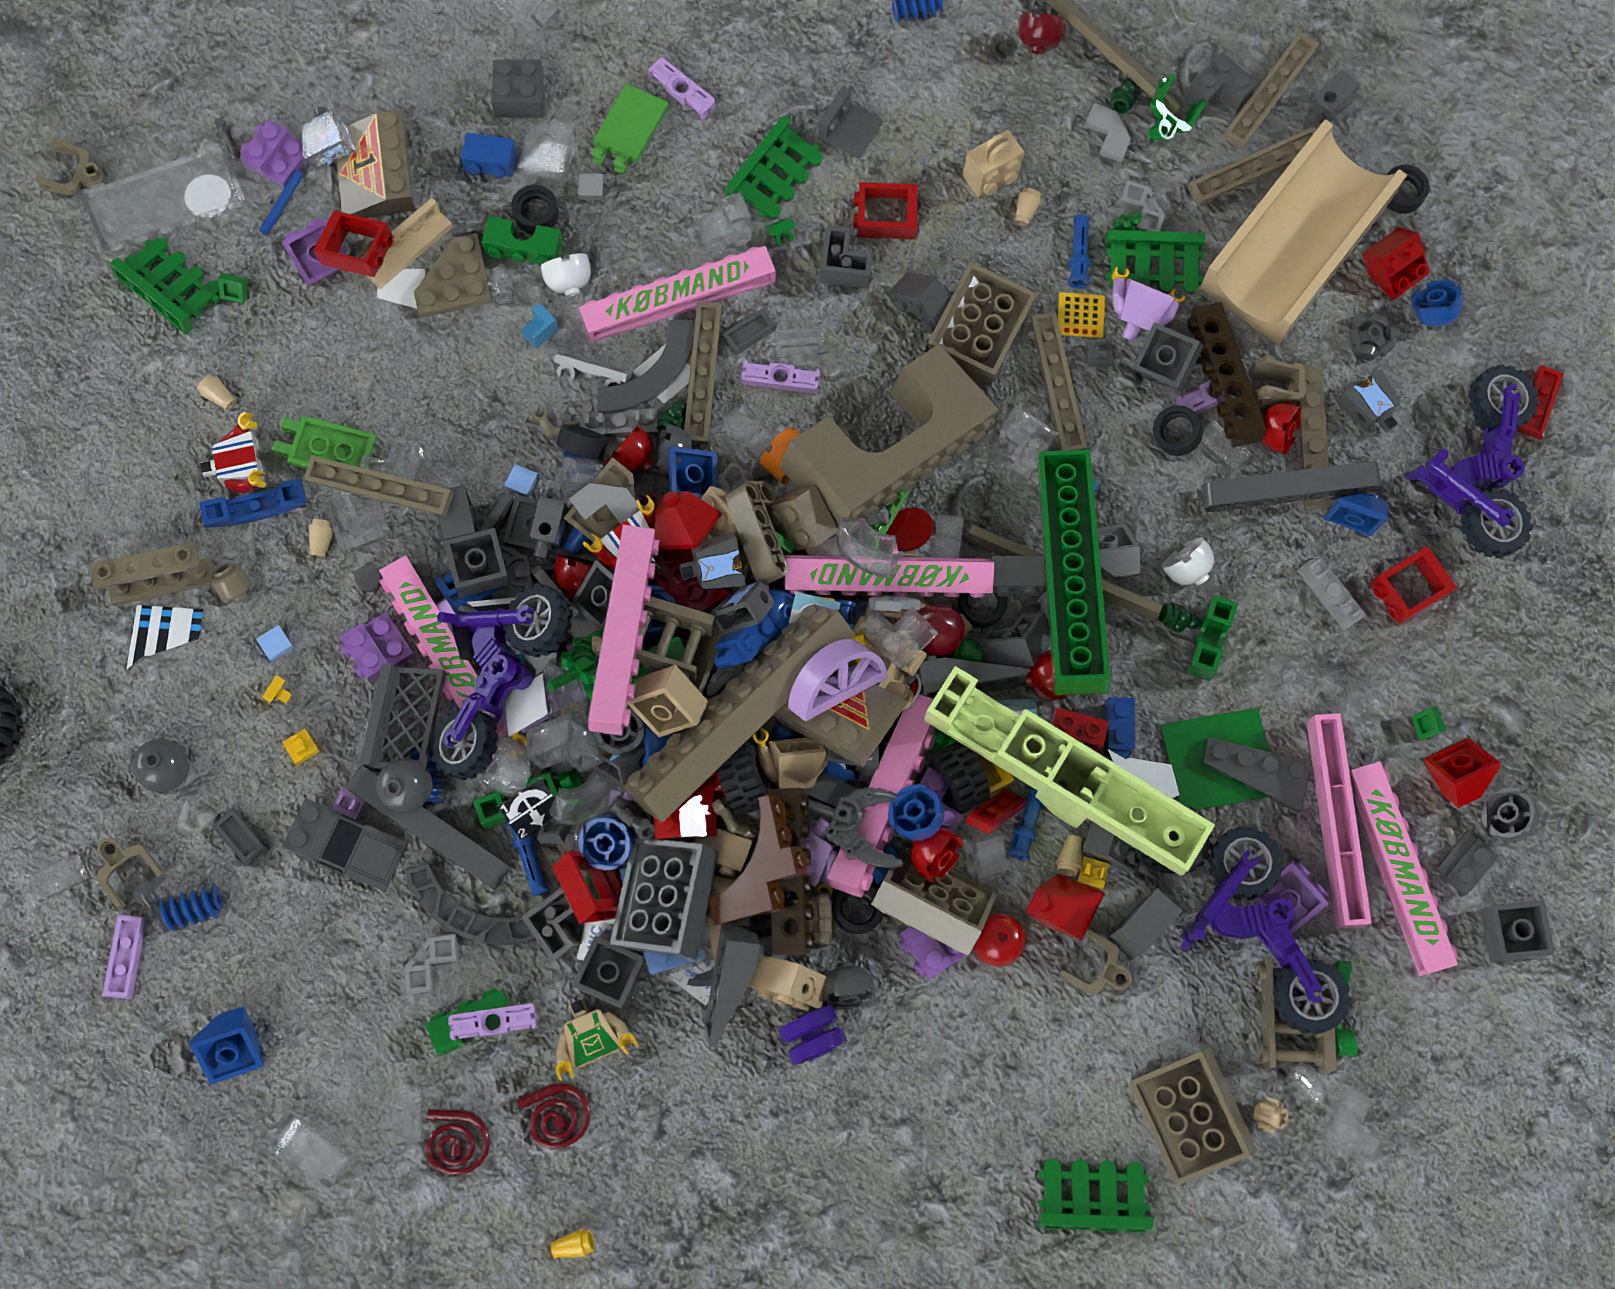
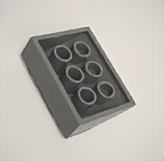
[610,837,719,960]

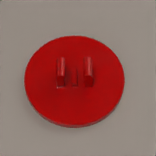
[884,508,934,552]

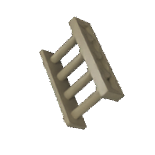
[90,541,214,606]
[592,589,715,682]
[1257,957,1336,1073]

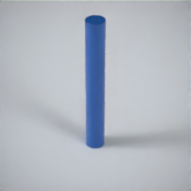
[259,170,304,235]

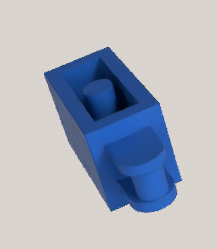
[714,615,778,669]
[1103,697,1135,762]

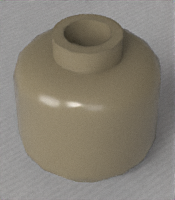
[211,562,251,602]

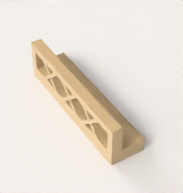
[361,198,453,289]

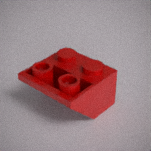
[1362,227,1430,300]

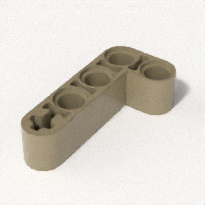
[726,481,788,586]

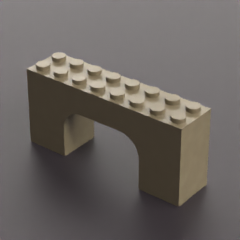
[779,344,999,535]

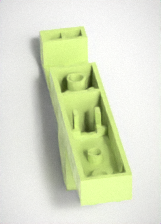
[924,666,1215,876]

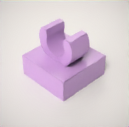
[332,787,366,820]

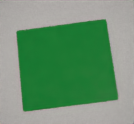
[1161,708,1269,810]

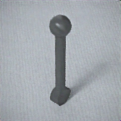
[214,118,240,160]

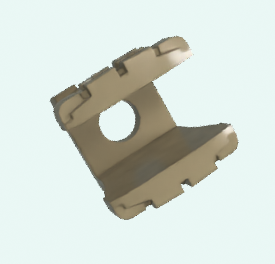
[1248,356,1306,407]
[787,894,833,946]

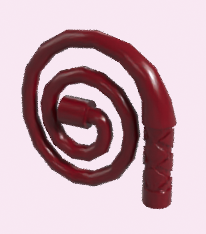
[517,1083,591,1149]
[425,1109,490,1175]

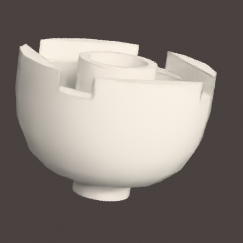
[540,253,591,297]
[1162,537,1214,585]

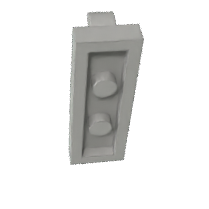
[554,351,633,387]
[582,408,658,437]
[1297,555,1366,631]

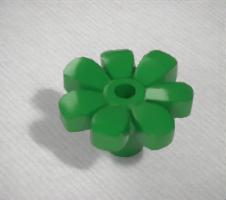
[1112,211,1143,231]

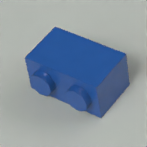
[461,132,517,177]

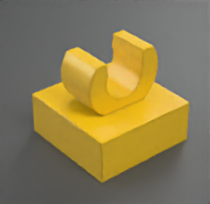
[261,675,292,704]
[282,728,320,766]
[1077,857,1109,891]

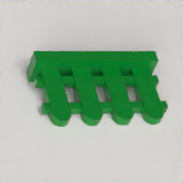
[724,115,823,220]
[1104,230,1206,294]
[110,238,220,335]
[1037,1158,1154,1233]

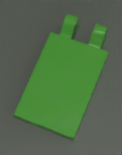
[592,84,669,175]
[272,415,377,469]

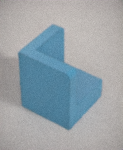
[521,303,559,349]

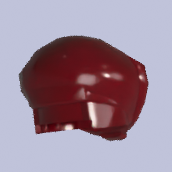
[903,604,965,659]

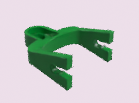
[1148,74,1207,142]

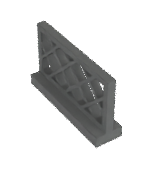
[360,663,446,772]

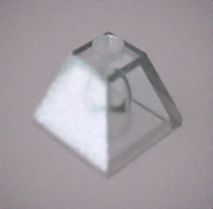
[517,119,578,182]

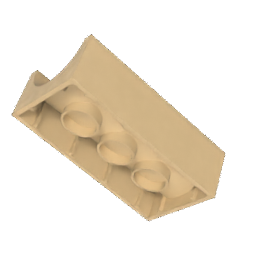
[1199,119,1407,345]

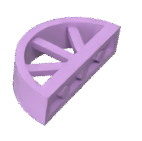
[788,639,887,721]

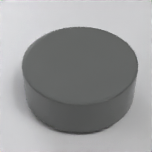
[355,565,382,592]

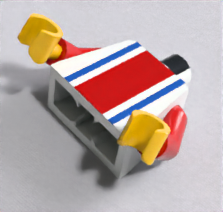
[200,412,266,494]
[583,495,660,572]

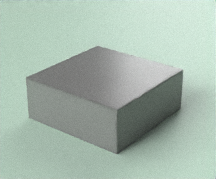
[578,173,604,200]

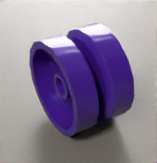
[778,1005,848,1066]

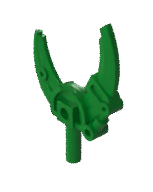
[547,627,643,691]

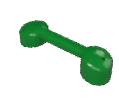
[1333,960,1358,1057]

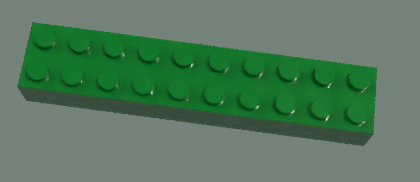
[1037,449,1111,695]

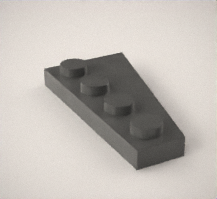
[1202,737,1310,813]

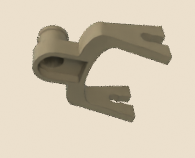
[35,137,106,196]
[96,838,167,909]
[1059,930,1132,995]

